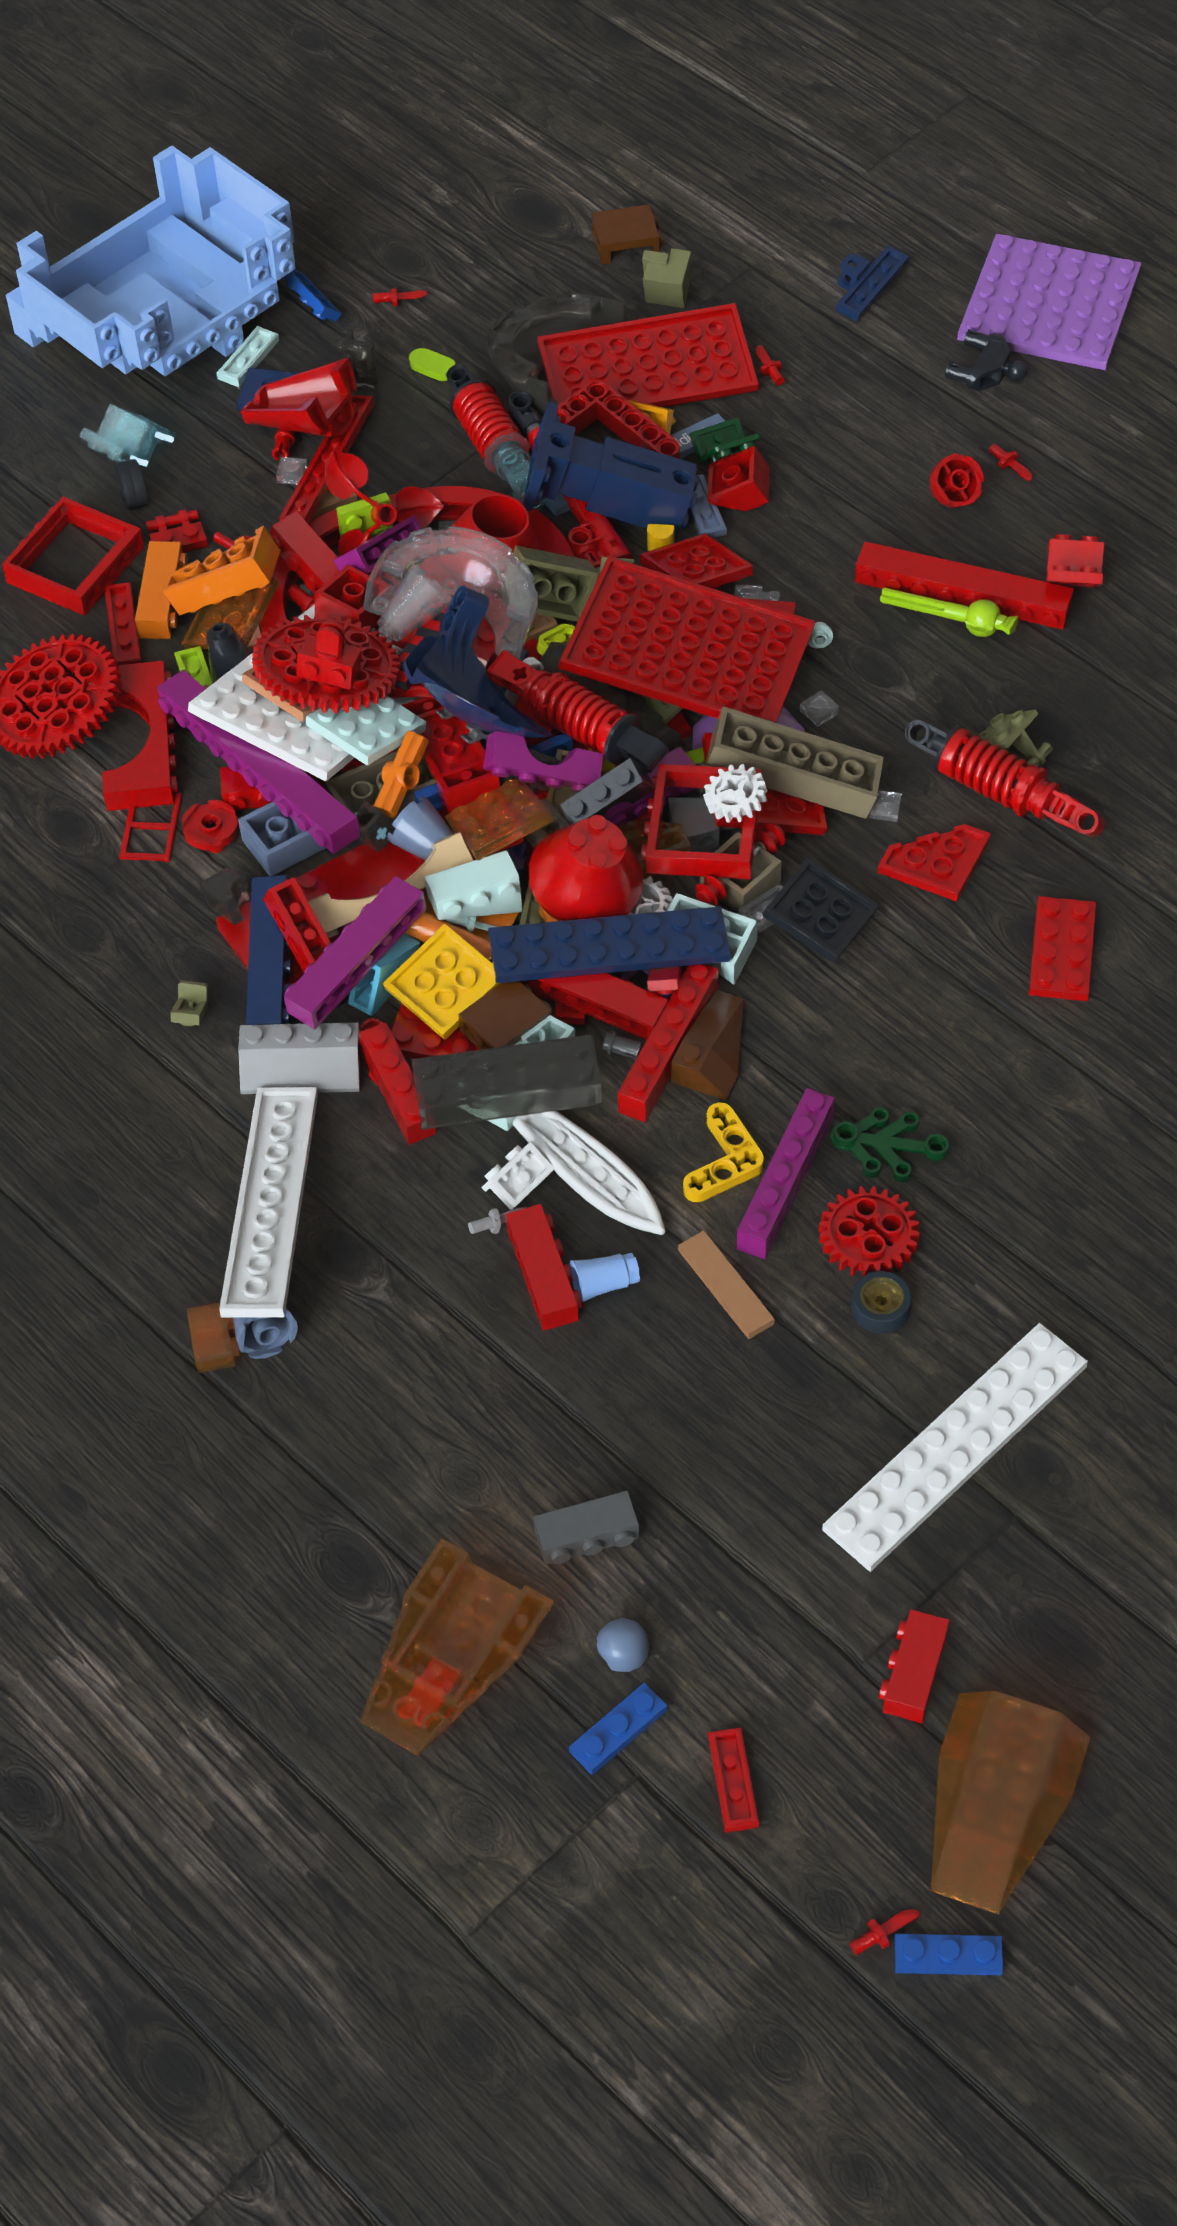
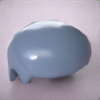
[596,1617,649,1672]

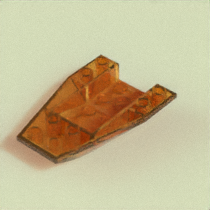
[931,1691,1091,1915]

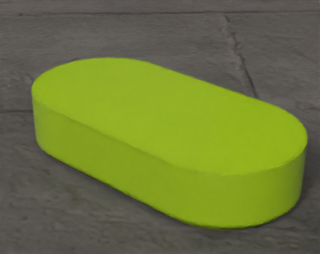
[409,348,456,381]

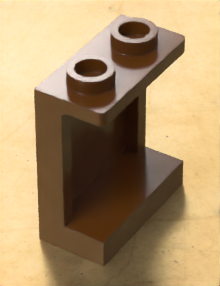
[592,204,663,264]
[458,981,553,1061]

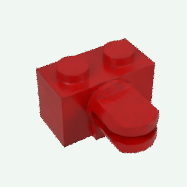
[296,620,362,690]

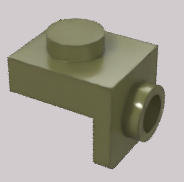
[170,980,208,1026]

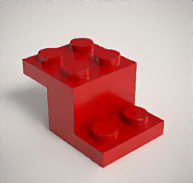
[1045,534,1104,588]

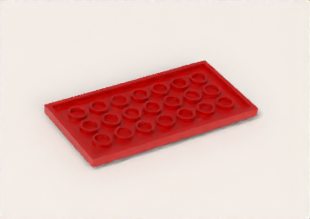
[537,303,759,407]

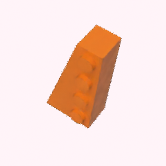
[162,526,280,615]

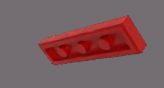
[104,582,142,665]

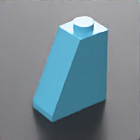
[348,934,420,1016]

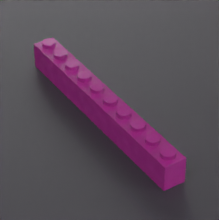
[157,670,360,854]

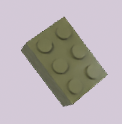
[499,545,599,622]

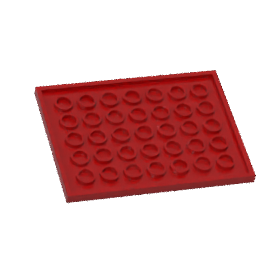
[558,556,816,723]

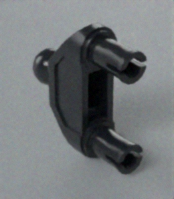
[945,329,1027,391]

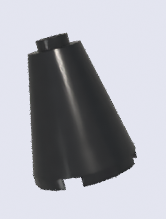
[207,623,252,684]

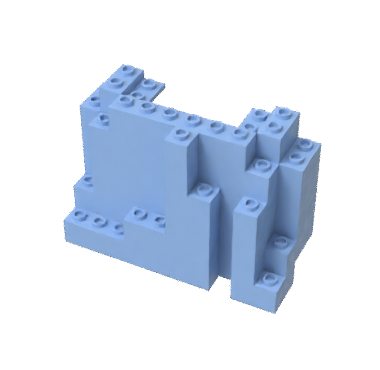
[6,146,296,376]

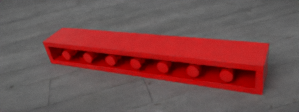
[855,541,1074,630]

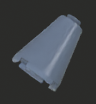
[387,796,454,860]
[233,1308,298,1359]

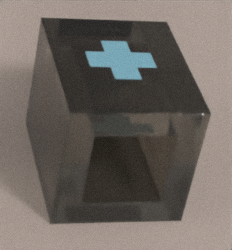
[354,802,395,853]

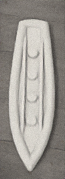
[513,1100,665,1235]

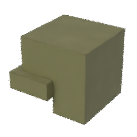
[642,248,693,308]

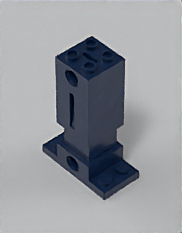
[522,402,699,537]

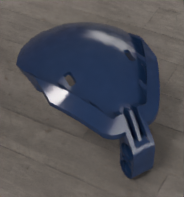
[403,585,552,738]

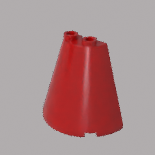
[240,358,357,437]

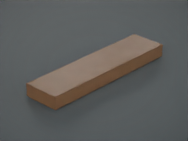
[678,1230,775,1340]

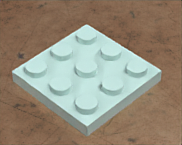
[306,696,426,766]

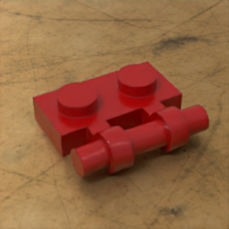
[145,509,208,553]

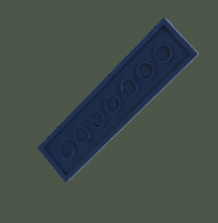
[488,907,731,983]

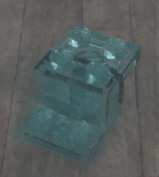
[80,404,176,467]

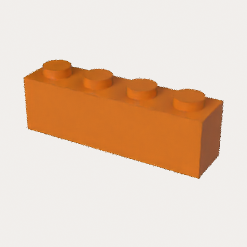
[135,541,188,639]

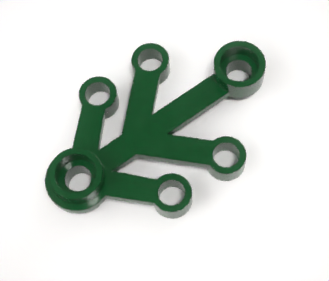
[831,1107,949,1182]

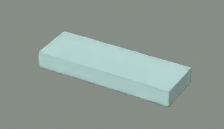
[217,326,279,387]

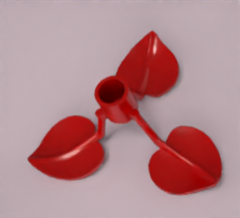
[325,451,444,557]

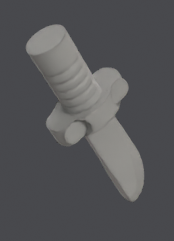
[468,1207,526,1234]

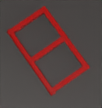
[119,793,182,862]

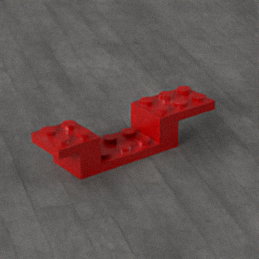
[402,697,524,861]

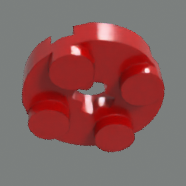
[182,800,239,853]

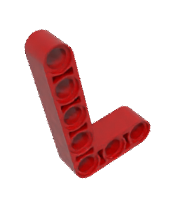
[556,380,680,459]

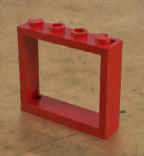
[2,496,145,616]
[641,764,762,879]

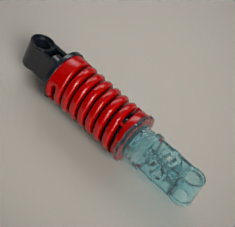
[446,364,546,510]

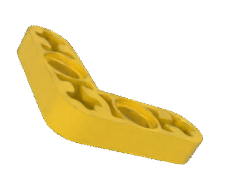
[683,1102,764,1202]

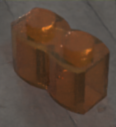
[187,1302,240,1373]

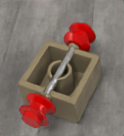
[695,823,786,916]

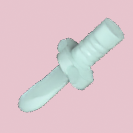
[446,916,497,932]

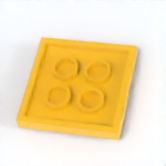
[382,924,501,1040]

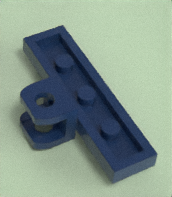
[836,245,909,322]

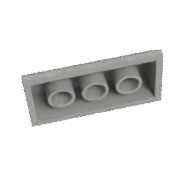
[238,1022,361,1094]

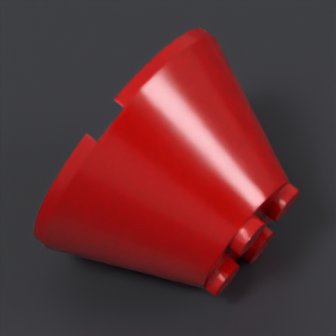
[529,815,643,921]

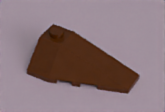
[671,990,744,1101]

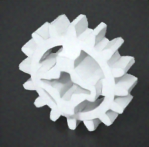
[703,764,767,823]

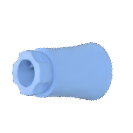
[569,1253,640,1302]

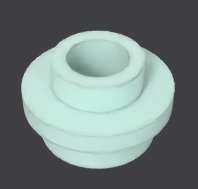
[808,622,833,648]

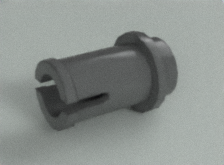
[602,1031,642,1060]

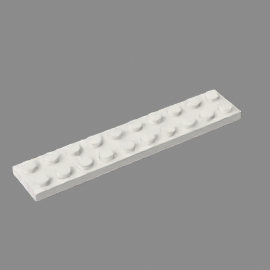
[219,1087,318,1317]
[822,1323,1088,1572]

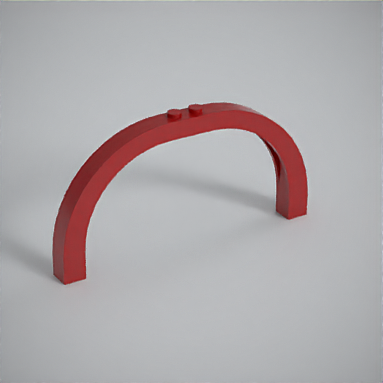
[257,486,574,633]

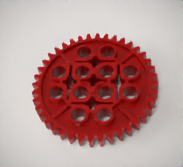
[252,614,400,713]
[0,634,122,759]

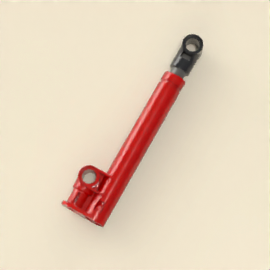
[508,391,633,569]

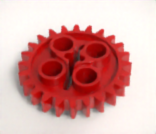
[819,1186,920,1277]

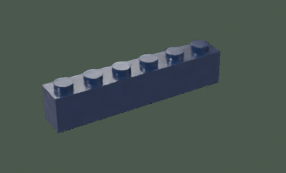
[246,875,293,1025]

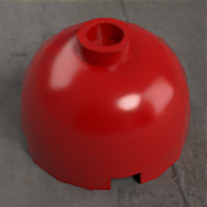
[929,454,984,508]

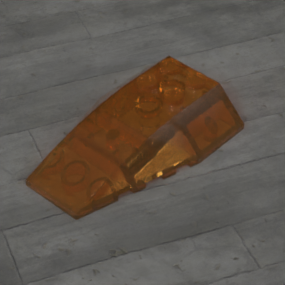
[360,1538,554,1756]

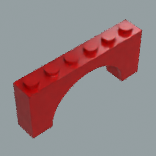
[102,661,178,811]

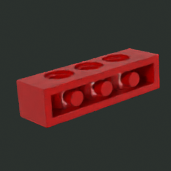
[263,877,331,972]

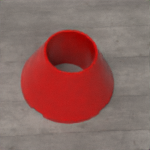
[438,494,543,599]

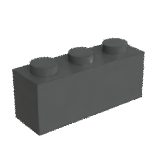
[533,1491,639,1565]

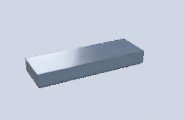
[688,474,727,538]

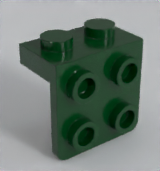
[689,417,761,464]

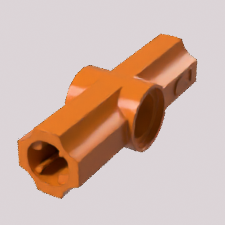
[372,731,429,819]

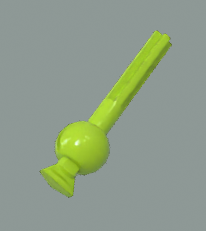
[880,587,1019,637]

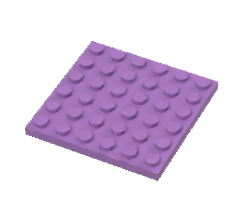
[957,234,1141,370]

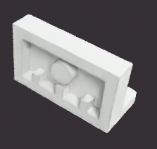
[481,1142,554,1210]

